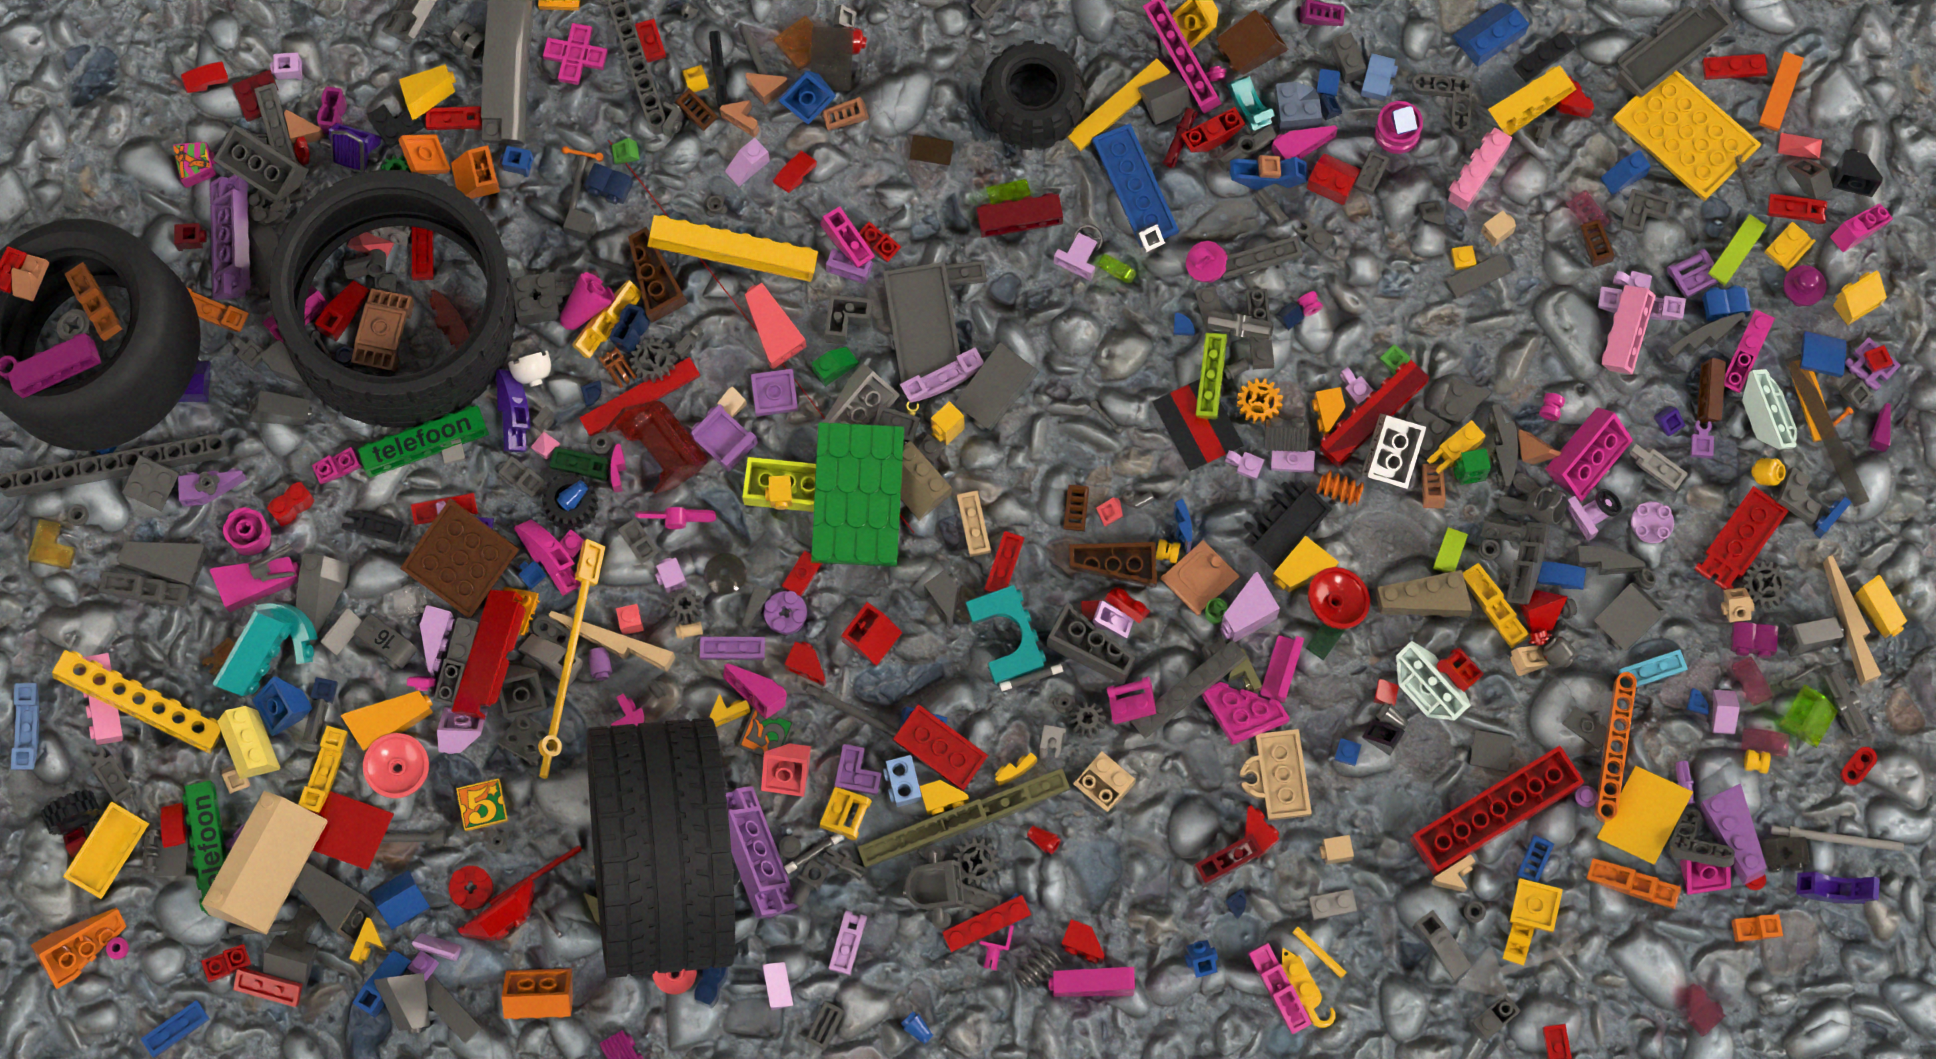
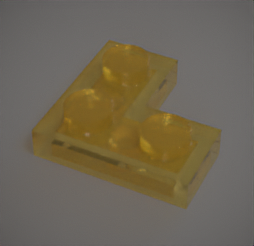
[27,519,76,570]

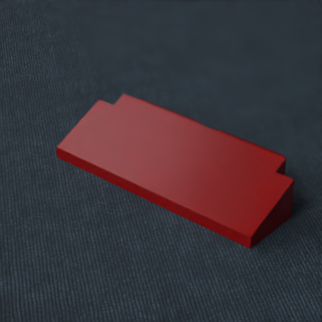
[451,590,526,720]

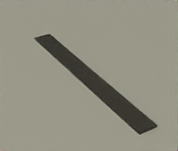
[1785,354,1870,507]

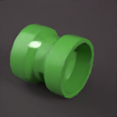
[1205,598,1228,624]

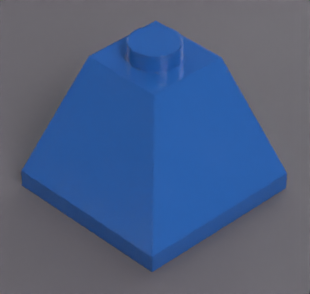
[252,677,313,736]

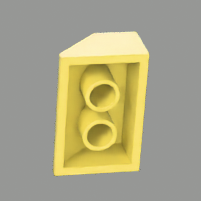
[217,706,280,779]

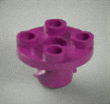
[1783,265,1826,307]

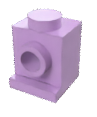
[270,52,302,80]

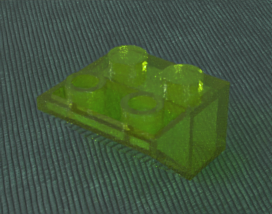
[1778,684,1838,748]

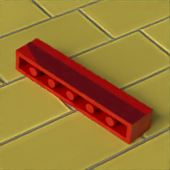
[1320,360,1429,468]

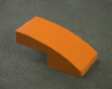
[1731,914,1783,942]

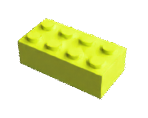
[742,457,816,512]

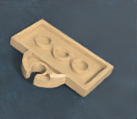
[1240,729,1312,821]

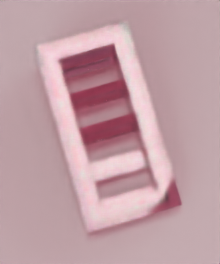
[1566,189,1610,233]

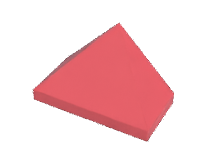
[1778,133,1822,160]
[347,232,394,260]

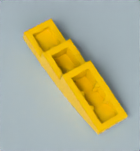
[572,280,642,358]
[1463,563,1529,649]

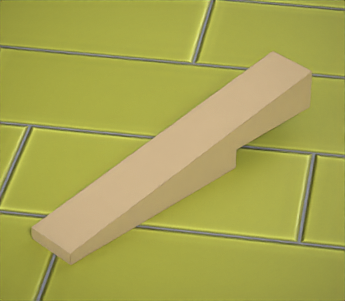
[1823,555,1881,686]
[549,611,675,672]

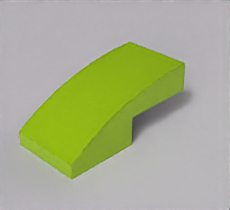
[1433,527,1468,573]

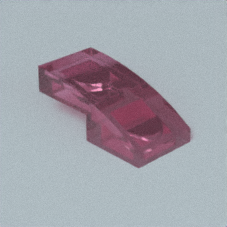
[1732,657,1773,706]
[1741,728,1790,757]

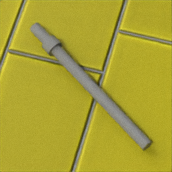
[1770,826,1904,852]

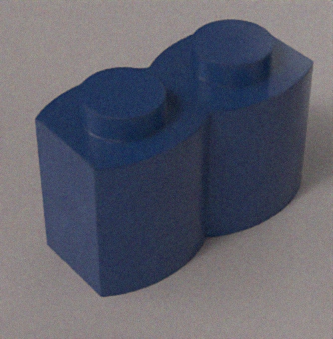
[584,163,634,205]
[610,303,650,354]
[694,966,728,1009]

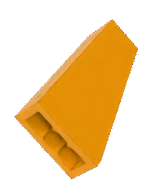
[341,690,433,753]

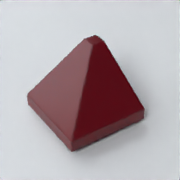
[63,827,87,858]

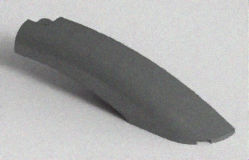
[481,0,534,144]

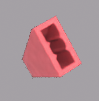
[745,283,807,370]

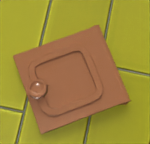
[1160,540,1240,616]

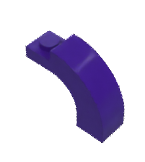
[1796,872,1880,904]

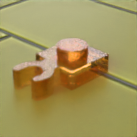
[202,637,235,675]

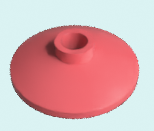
[652,969,697,995]

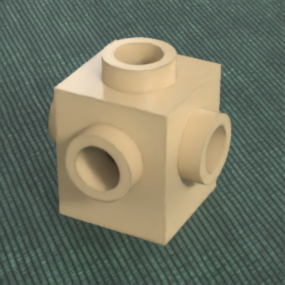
[1721,587,1754,623]

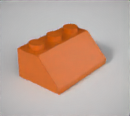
[501,968,573,1019]

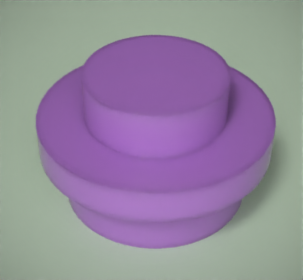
[1575,786,1598,808]

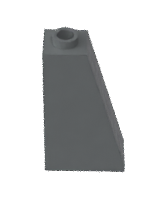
[117,542,209,590]

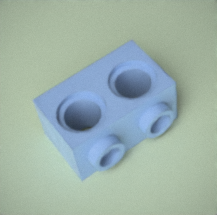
[883,755,922,807]

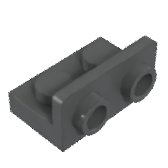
[873,406,920,446]

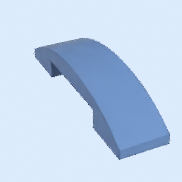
[11,683,39,770]

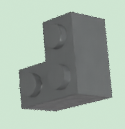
[825,295,873,345]

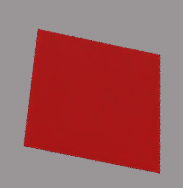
[311,791,394,870]

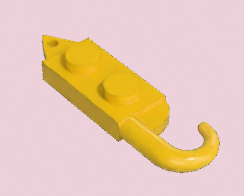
[1281,948,1335,1028]

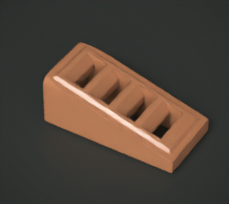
[822,97,869,131]
[1421,464,1446,508]

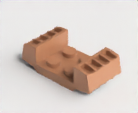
[351,288,414,372]

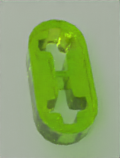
[1097,254,1137,283]

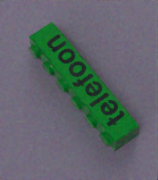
[358,405,489,478]
[183,780,227,917]

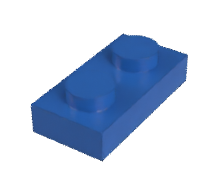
[1814,497,1852,539]

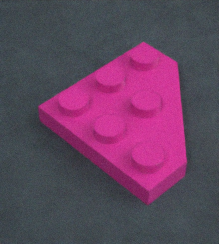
[1201,682,1290,745]

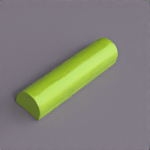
[1196,333,1227,419]

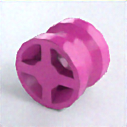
[1297,291,1323,317]

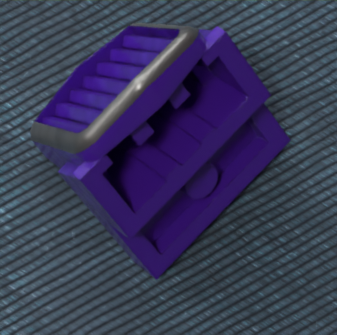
[329,123,382,172]

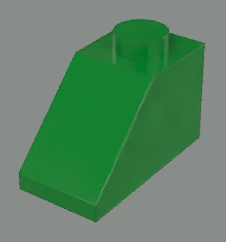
[812,346,859,387]

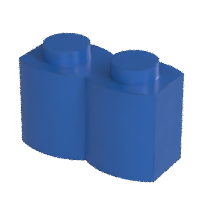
[1702,285,1751,321]

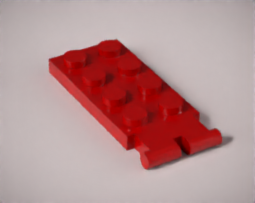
[1694,486,1789,590]

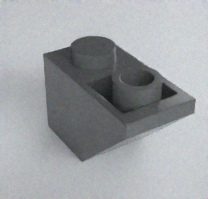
[1469,994,1521,1043]

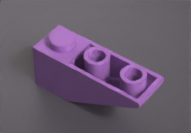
[178,469,247,506]

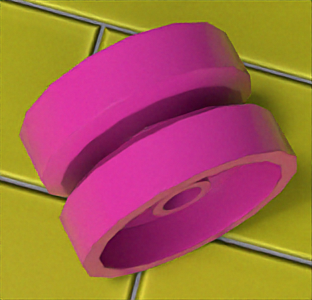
[1375,101,1423,154]

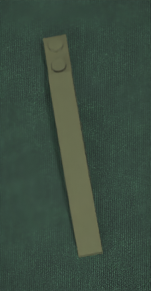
[858,768,1071,868]

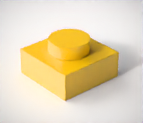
[1451,245,1476,270]

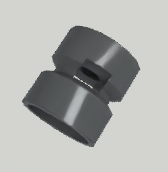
[450,21,485,60]

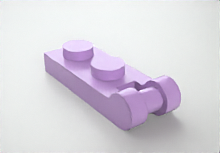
[829,910,867,976]

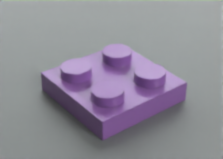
[751,369,798,416]

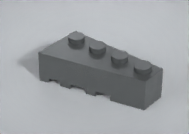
[1046,602,1135,685]

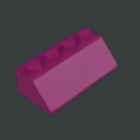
[1545,407,1633,502]

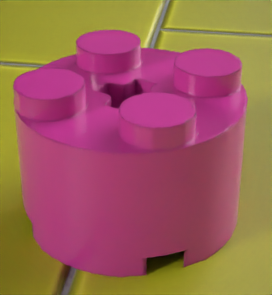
[223,507,271,556]

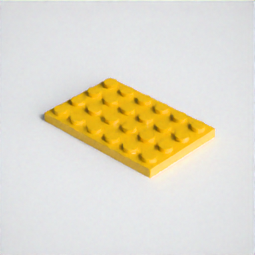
[1612,71,1761,202]

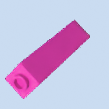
[210,557,300,613]
[1049,967,1135,997]

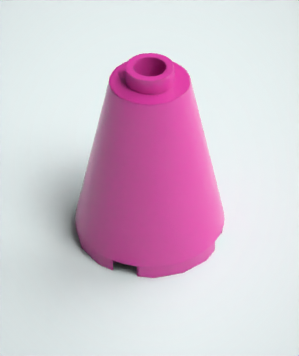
[559,272,615,330]

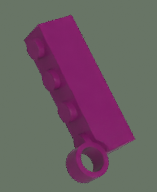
[0,333,101,399]

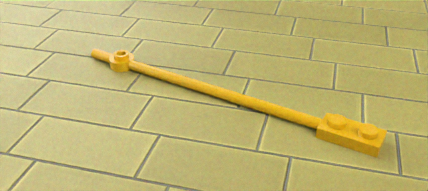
[538,539,605,779]

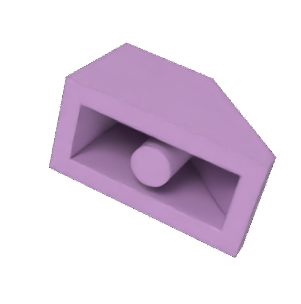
[725,138,770,187]

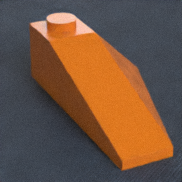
[30,908,127,989]

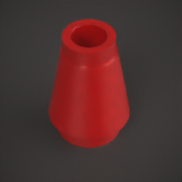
[1027,825,1061,854]

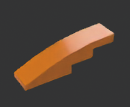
[1586,858,1681,909]

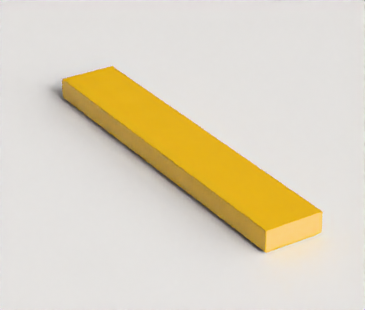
[1067,59,1171,152]

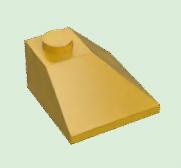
[1171,0,1219,49]

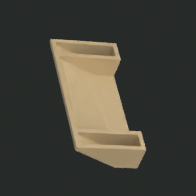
[201,791,328,935]

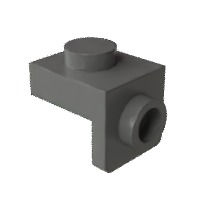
[662,102,684,138]

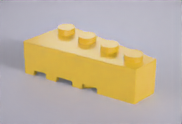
[1488,65,1576,136]

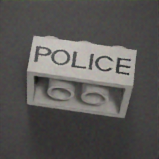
[1361,413,1426,489]

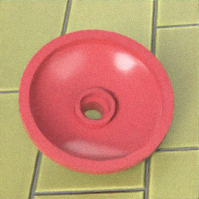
[363,733,429,799]

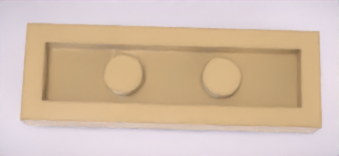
[957,490,991,557]

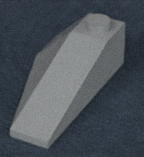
[816,363,900,435]

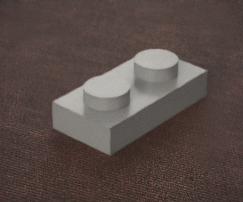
[1309,889,1357,920]

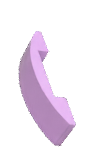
[1598,287,1686,320]
[900,348,984,403]

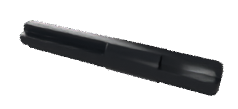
[709,31,728,107]

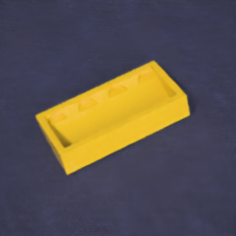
[63,801,149,899]

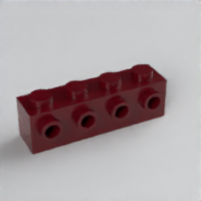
[977,193,1063,238]

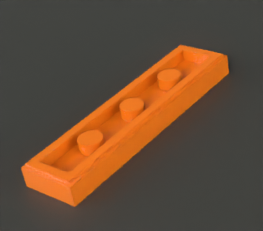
[1758,52,1804,132]

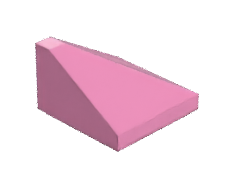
[530,432,560,460]

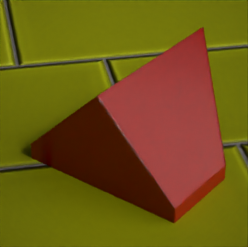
[1519,590,1568,632]

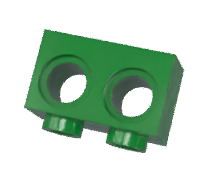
[1454,448,1491,485]

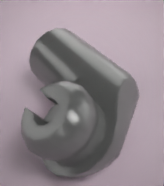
[1122,490,1155,509]

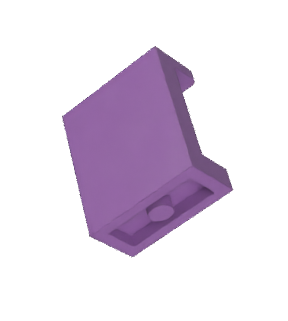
[691,404,758,472]

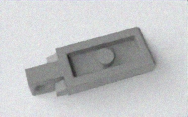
[1629,444,1688,492]

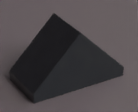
[1362,719,1405,756]

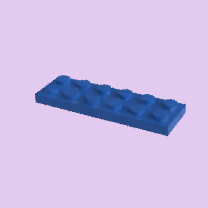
[1092,123,1179,248]

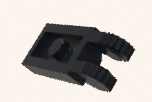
[341,510,404,544]

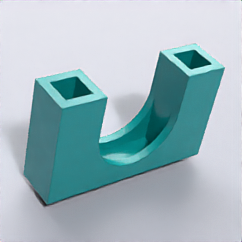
[965,585,1046,685]

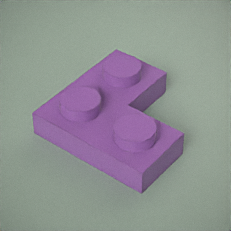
[835,744,882,796]

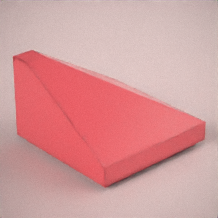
[1096,498,1123,527]

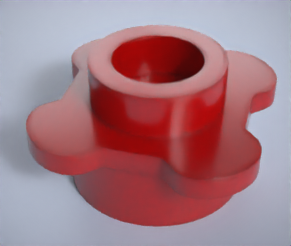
[1528,628,1552,646]

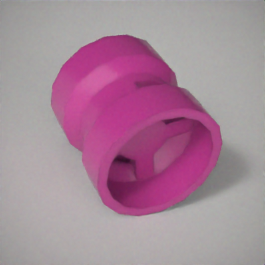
[1539,393,1565,421]

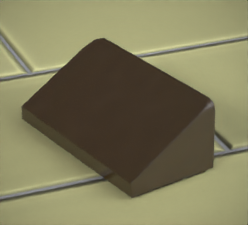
[910,135,954,166]

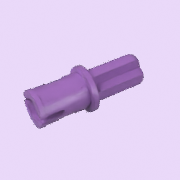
[1675,761,1695,805]

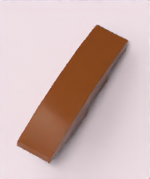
[65,262,122,341]

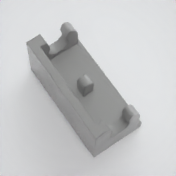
[1039,725,1066,759]

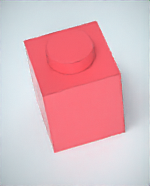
[616,604,644,635]

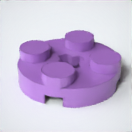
[764,591,807,635]

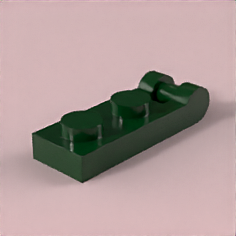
[550,447,611,482]

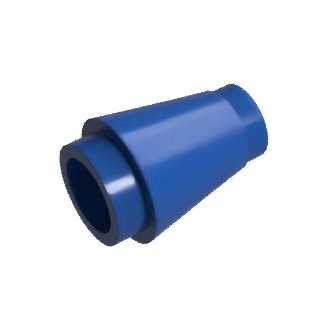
[557,480,589,511]
[901,1011,933,1044]

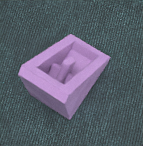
[1712,690,1740,734]

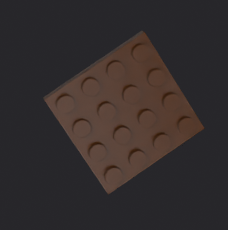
[400,499,520,619]

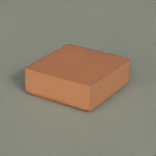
[1258,155,1281,179]

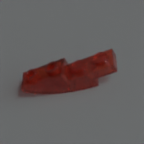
[429,289,470,353]

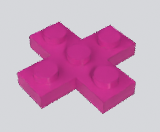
[543,23,608,85]

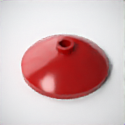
[1308,567,1370,629]

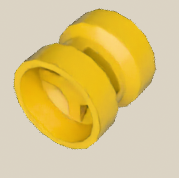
[1156,539,1181,564]
[1744,749,1771,774]

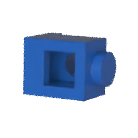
[500,146,534,177]

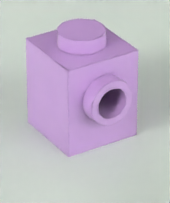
[655,558,687,594]

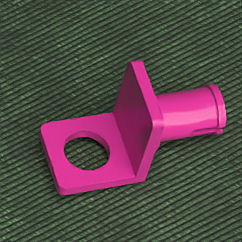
[979,925,1014,970]

